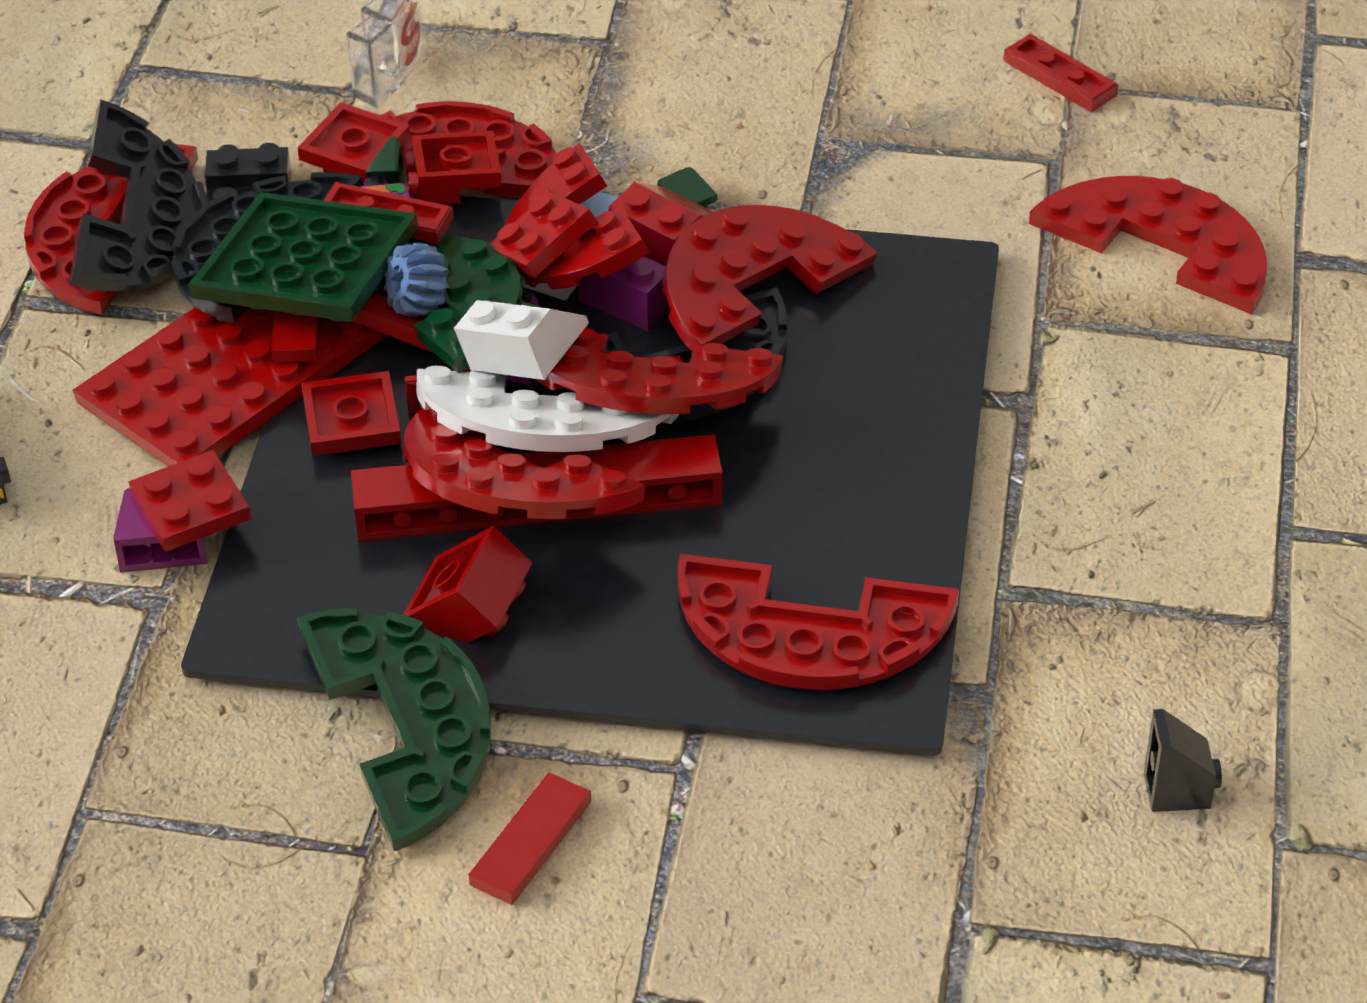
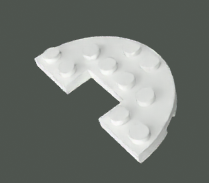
[416,366,679,452]

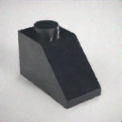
[1144,709,1222,812]

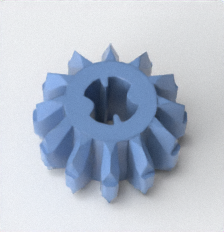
[383,243,449,317]

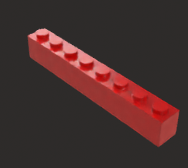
[351,434,722,541]

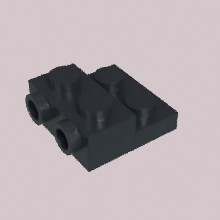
[205,143,291,203]

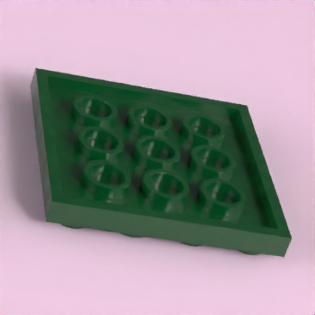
[189,192,418,322]

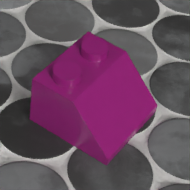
[577,256,671,332]

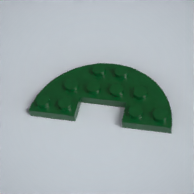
[374,235,524,373]
[296,608,491,852]

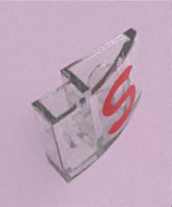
[347,0,423,108]

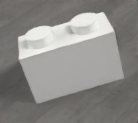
[454,300,589,380]

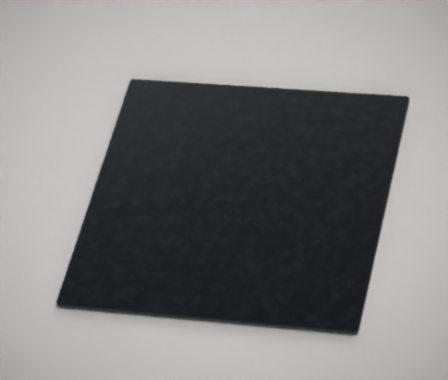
[181,191,999,756]

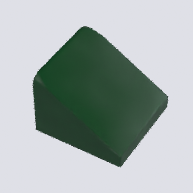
[366,137,404,184]
[657,167,718,207]

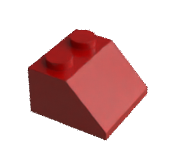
[608,182,713,265]
[403,526,532,643]

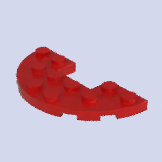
[323,101,557,197]
[505,143,650,290]
[24,144,198,315]
[1029,176,1267,314]
[662,205,878,352]
[536,328,783,414]
[404,408,645,519]
[678,554,959,691]

